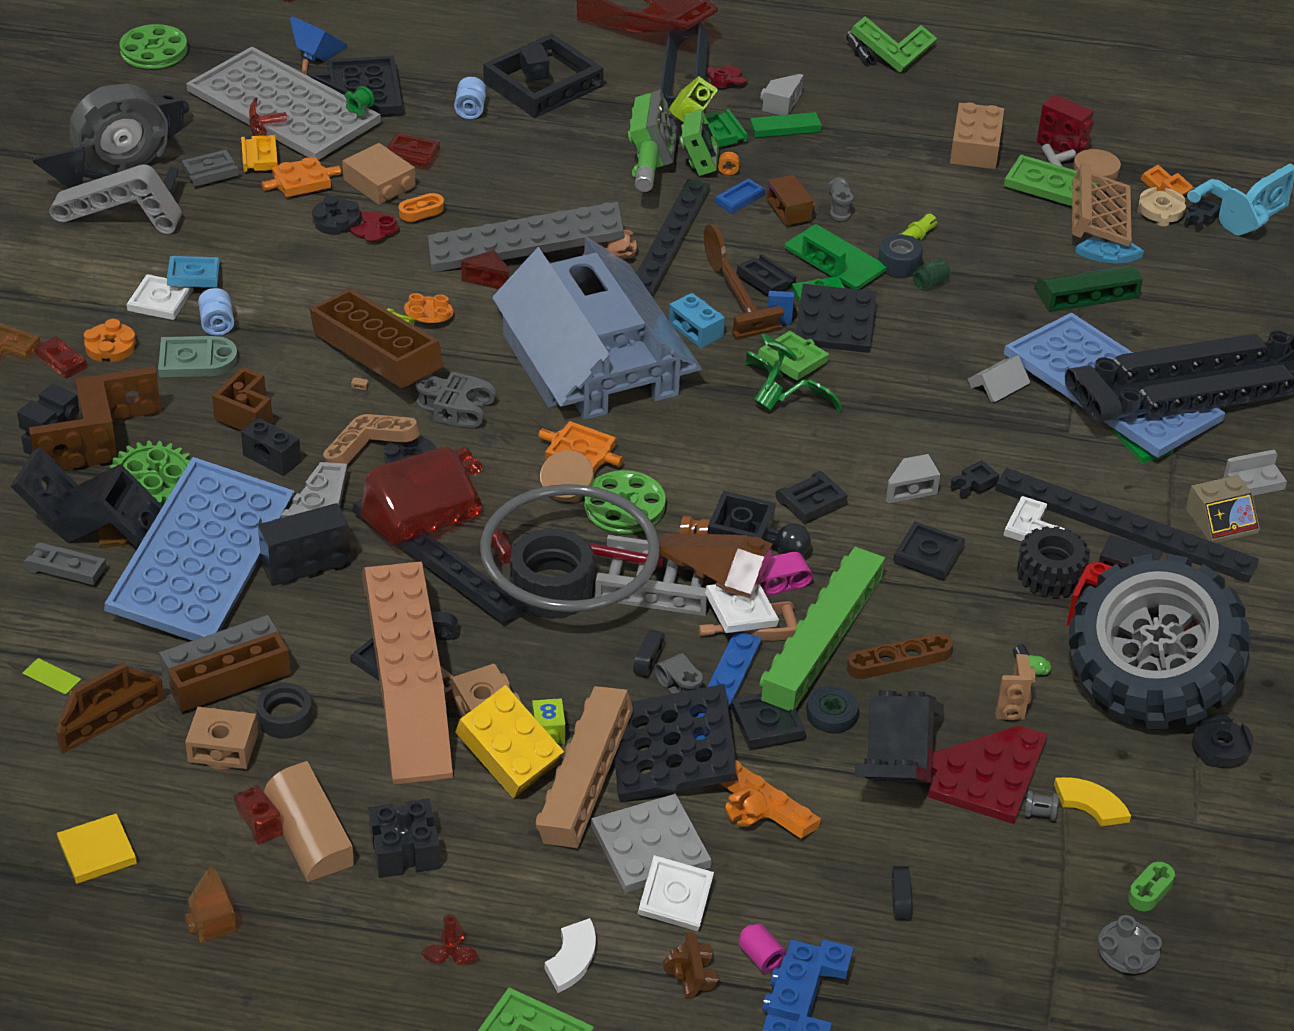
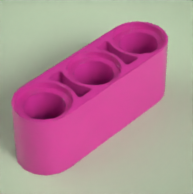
[760,552,813,596]

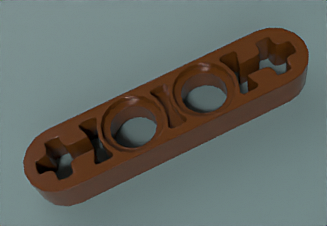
[847,633,953,679]

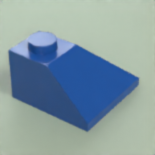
[290,16,347,62]

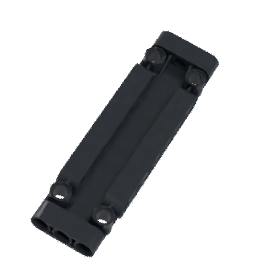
[1065,330,1294,422]

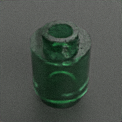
[913,258,950,289]

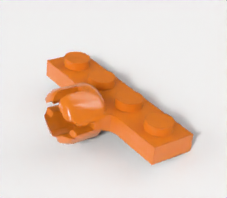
[720,760,821,838]

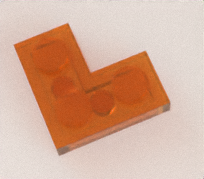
[0,323,41,359]

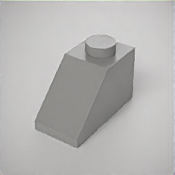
[760,74,803,115]
[886,454,940,504]

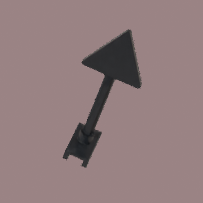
[33,147,179,197]

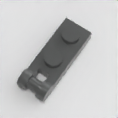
[22,543,106,585]

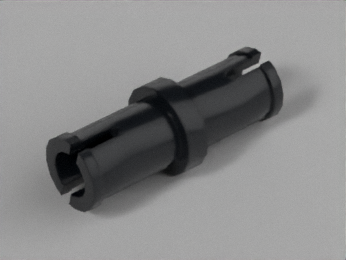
[846,31,877,67]

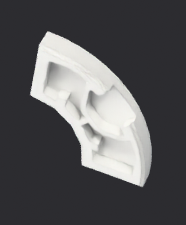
[545,918,596,993]

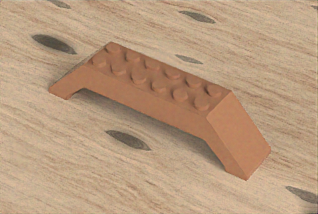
[361,561,453,785]

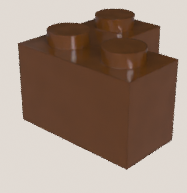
[212,367,273,430]

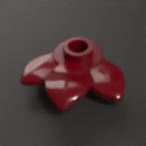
[706,65,748,88]
[350,212,399,242]

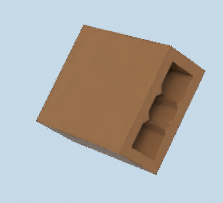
[342,143,416,205]

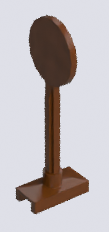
[704,223,784,340]

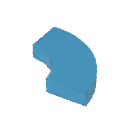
[1075,237,1144,264]

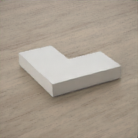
[1004,496,1065,541]

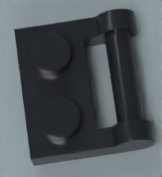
[775,471,848,523]

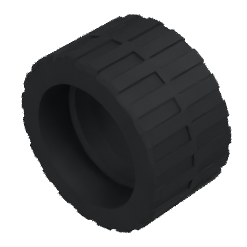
[510,528,594,618]

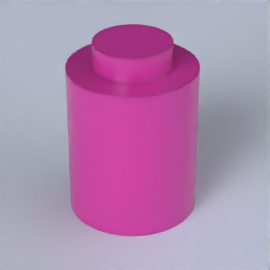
[739,924,787,974]

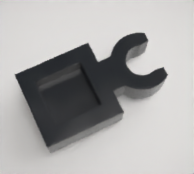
[1184,197,1221,230]
[950,460,1000,497]

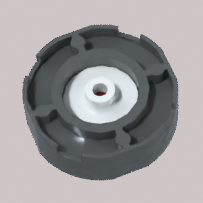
[70,83,168,173]

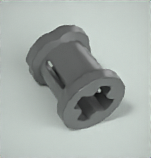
[1025,790,1059,821]

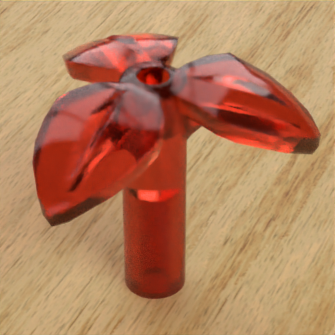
[248,97,287,136]
[421,914,477,964]

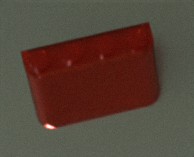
[360,446,481,544]

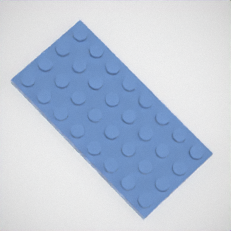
[1003,313,1225,458]
[104,457,294,641]

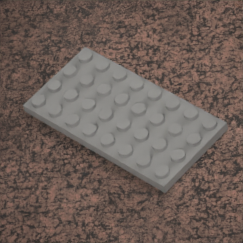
[186,47,381,160]

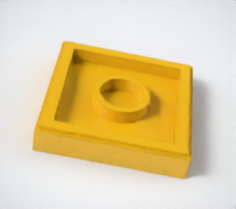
[57,813,137,884]

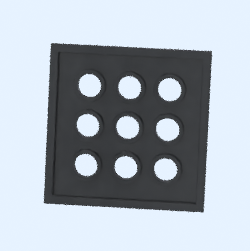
[614,684,738,802]

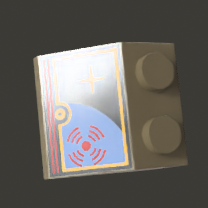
[1186,475,1260,543]

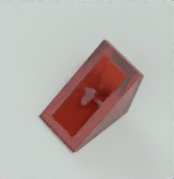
[461,250,509,289]

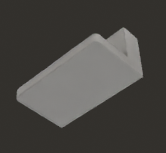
[967,355,1030,402]

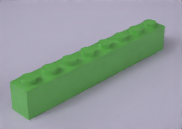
[759,547,885,711]

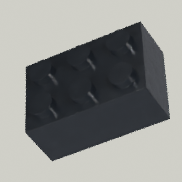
[257,503,351,586]

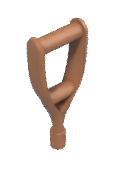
[699,601,798,641]

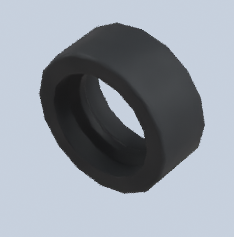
[256,683,313,739]

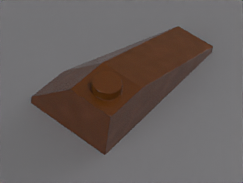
[659,533,773,598]

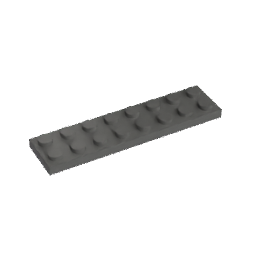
[428,202,625,272]

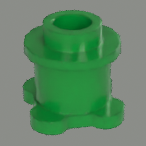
[344,86,374,116]

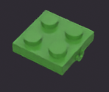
[758,331,829,380]

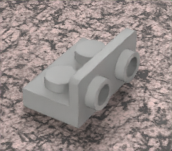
[1223,450,1287,496]

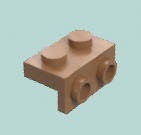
[995,654,1035,720]

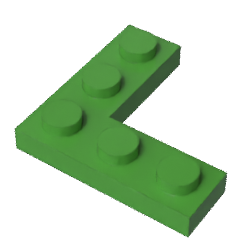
[850,16,937,73]
[478,987,594,1031]

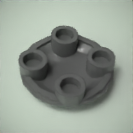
[1098,915,1162,974]

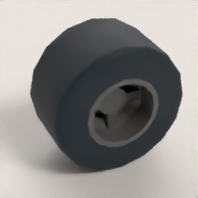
[878,234,923,278]

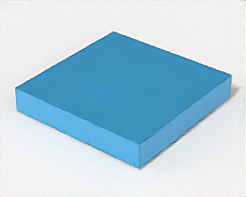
[167,256,220,288]

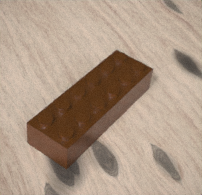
[309,288,444,388]

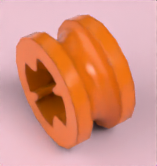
[718,152,739,175]

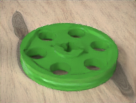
[120,24,188,69]
[585,470,665,534]

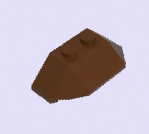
[56,663,164,754]

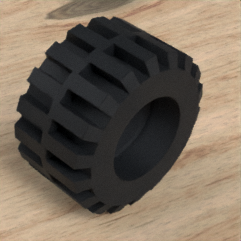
[1017,526,1090,598]

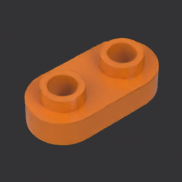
[399,193,444,222]

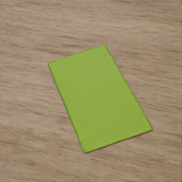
[23,658,81,694]

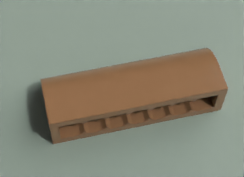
[264,761,354,882]

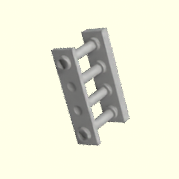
[595,535,708,616]

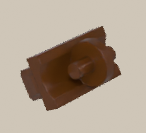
[663,932,718,999]

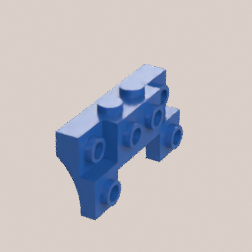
[762,939,854,1031]

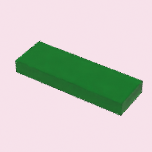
[750,112,821,138]

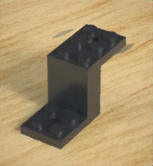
[10,447,163,549]
[855,690,944,783]

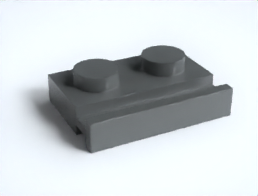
[182,150,239,186]

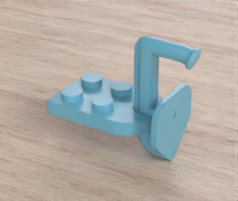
[1187,164,1294,236]

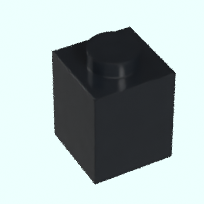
[520,44,550,82]

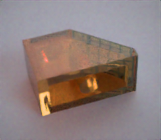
[184,866,236,943]

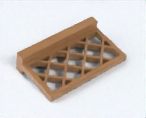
[1072,162,1132,247]

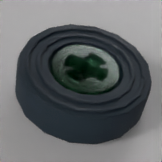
[806,686,859,733]

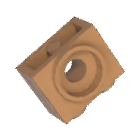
[452,663,521,717]
[185,707,258,770]

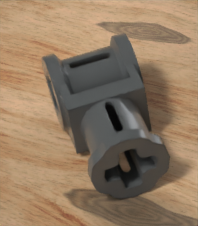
[828,177,854,221]

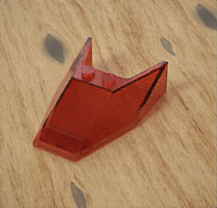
[577,0,718,33]

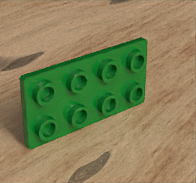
[785,224,887,289]

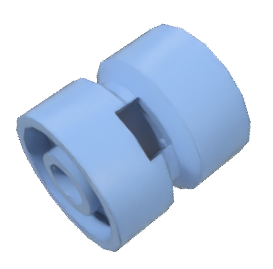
[454,77,486,119]
[198,288,234,336]

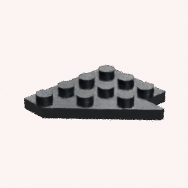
[310,56,403,115]

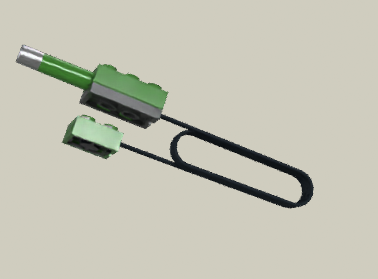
[628,18,719,192]

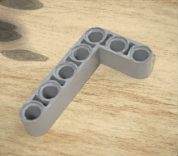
[49,165,182,234]

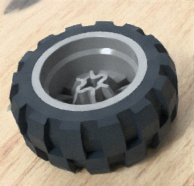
[1069,554,1250,729]

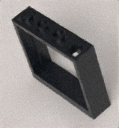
[483,33,604,118]

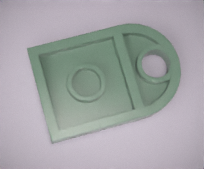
[158,336,238,378]

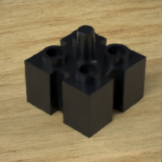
[17,383,81,455]
[368,798,440,878]

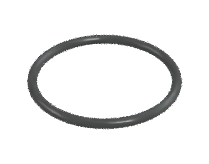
[480,484,660,612]

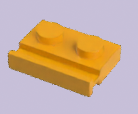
[241,135,278,172]

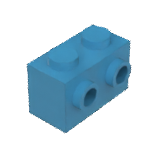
[669,293,725,348]

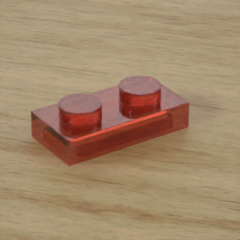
[35,336,87,379]

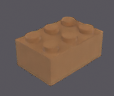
[950,102,1004,169]

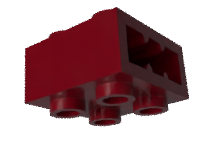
[1036,94,1094,159]

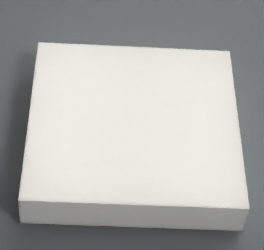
[127,274,193,320]
[705,583,779,633]
[637,855,714,931]

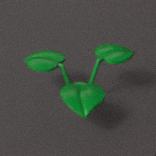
[745,333,842,414]

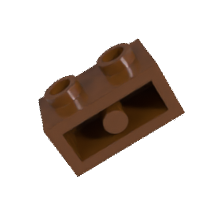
[767,174,815,226]

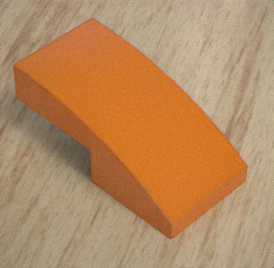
[1140,165,1194,196]

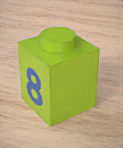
[532,699,565,745]

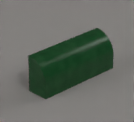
[1034,265,1143,312]

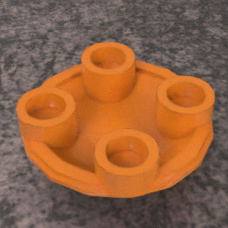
[404,293,454,323]

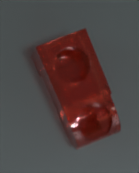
[233,785,283,845]

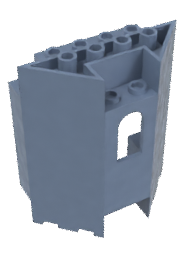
[492,236,703,420]

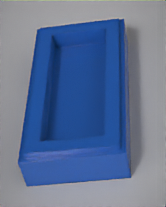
[715,179,765,214]

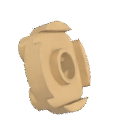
[1137,187,1186,226]

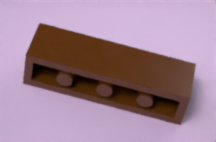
[168,631,291,712]

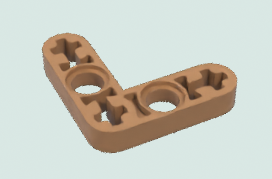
[323,414,420,464]

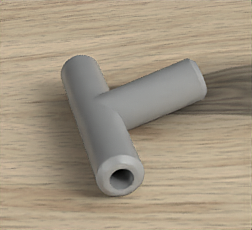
[1042,144,1076,167]

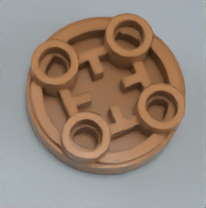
[1073,149,1121,181]
[540,450,594,503]

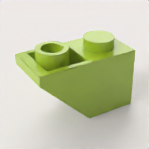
[669,76,718,122]

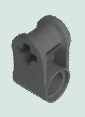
[654,653,703,694]

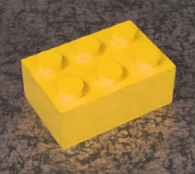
[456,685,564,799]

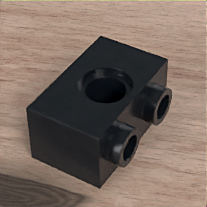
[241,418,301,476]

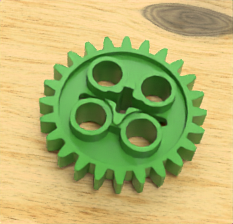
[110,441,191,506]

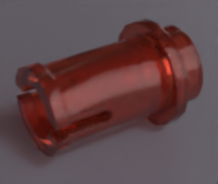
[491,529,513,564]

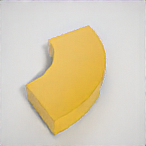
[1054,777,1131,826]

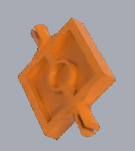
[261,158,341,197]
[538,421,623,473]

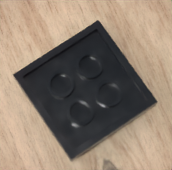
[796,284,876,353]

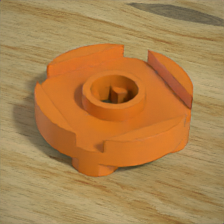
[84,319,136,362]

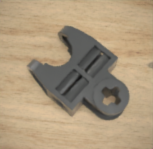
[416,372,496,428]

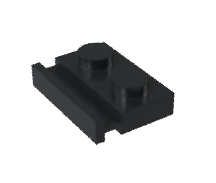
[736,254,797,294]

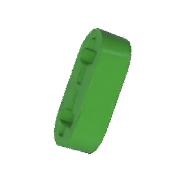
[1128,862,1175,911]

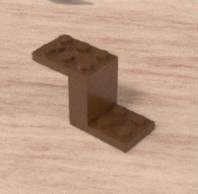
[29,366,162,470]

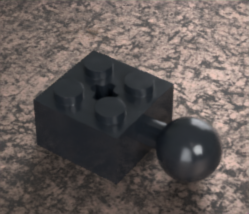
[707,491,811,556]

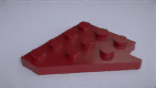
[928,725,1047,824]

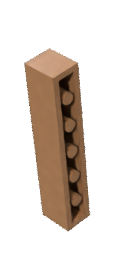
[536,686,633,848]

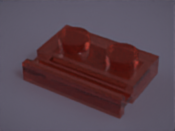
[388,132,440,168]

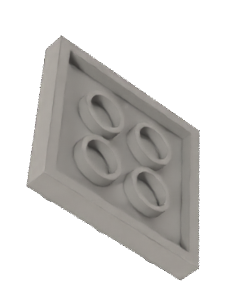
[591,794,711,893]

